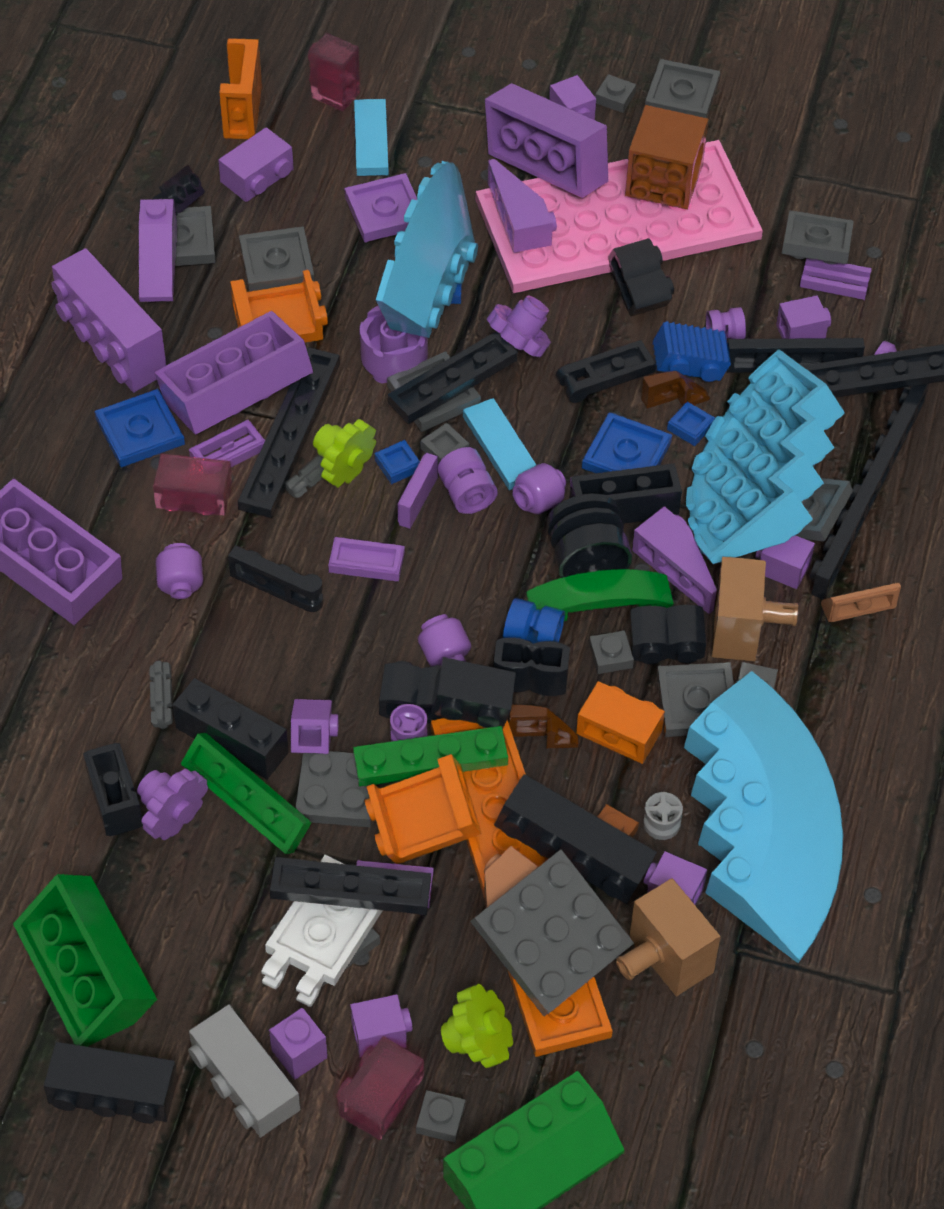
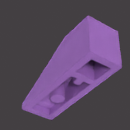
[488,159,557,253]
[139,199,177,302]
[632,507,717,614]

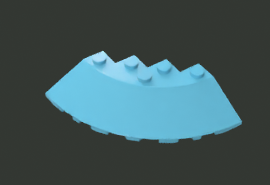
[376,161,478,338]
[686,349,845,564]
[684,671,843,963]

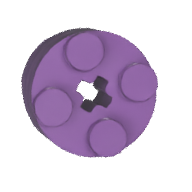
[360,306,428,383]

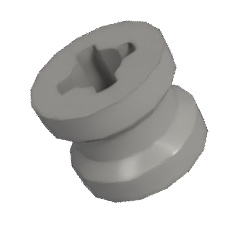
[643,792,683,840]

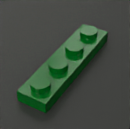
[353,726,508,787]
[181,733,312,854]

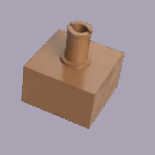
[712,556,798,661]
[616,878,721,997]

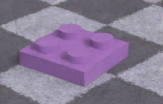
[344,173,417,242]

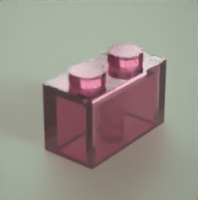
[308,33,360,111]
[153,454,232,516]
[337,1036,424,1140]

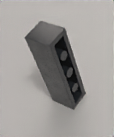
[494,774,657,904]

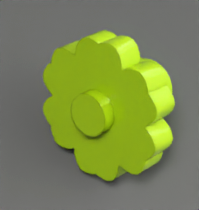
[313,419,376,488]
[441,984,513,1068]

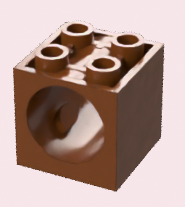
[625,105,708,210]

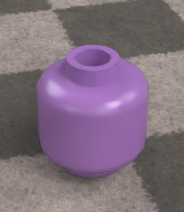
[513,463,566,515]
[156,543,203,599]
[418,614,471,667]

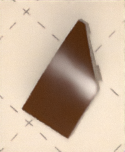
[641,371,710,409]
[508,704,578,749]

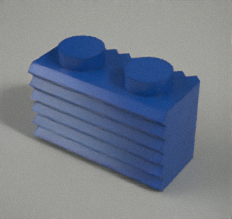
[652,321,731,382]

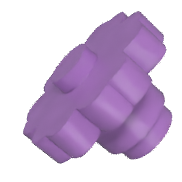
[487,295,551,357]
[137,769,208,840]

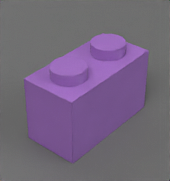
[218,127,294,202]

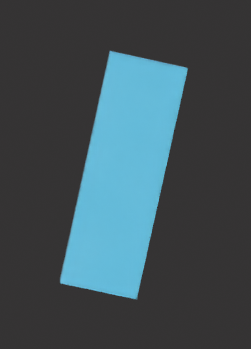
[354,99,389,176]
[463,398,536,490]

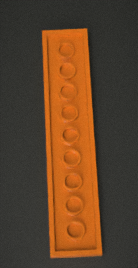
[431,718,613,1057]

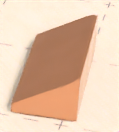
[821,583,901,622]

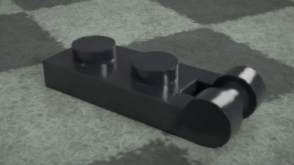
[556,340,656,403]
[228,545,323,612]

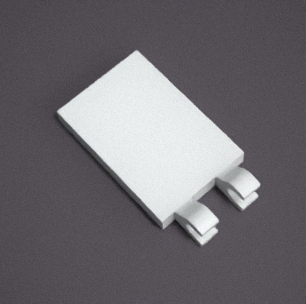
[261,855,383,1007]

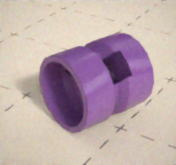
[438,447,497,514]

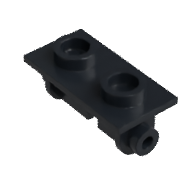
[152,165,205,215]

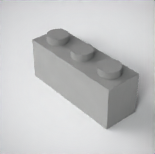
[188,1005,300,1138]

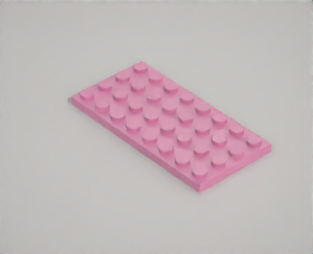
[475,140,763,293]

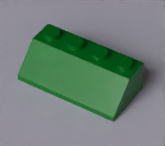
[13,874,158,1047]
[443,1071,625,1209]

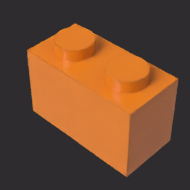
[576,681,665,764]

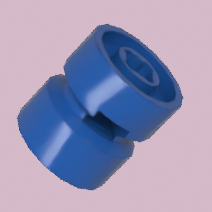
[503,598,565,644]

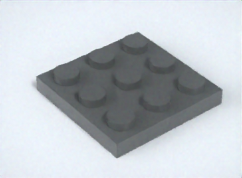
[470,850,634,1016]

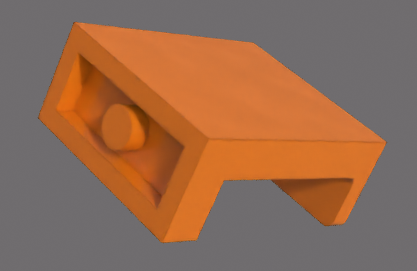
[219,39,262,139]
[230,270,328,343]
[365,754,482,864]

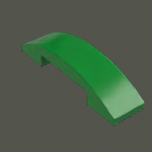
[526,569,674,621]

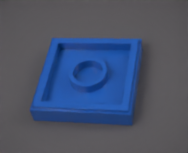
[95,389,185,467]
[582,412,672,473]

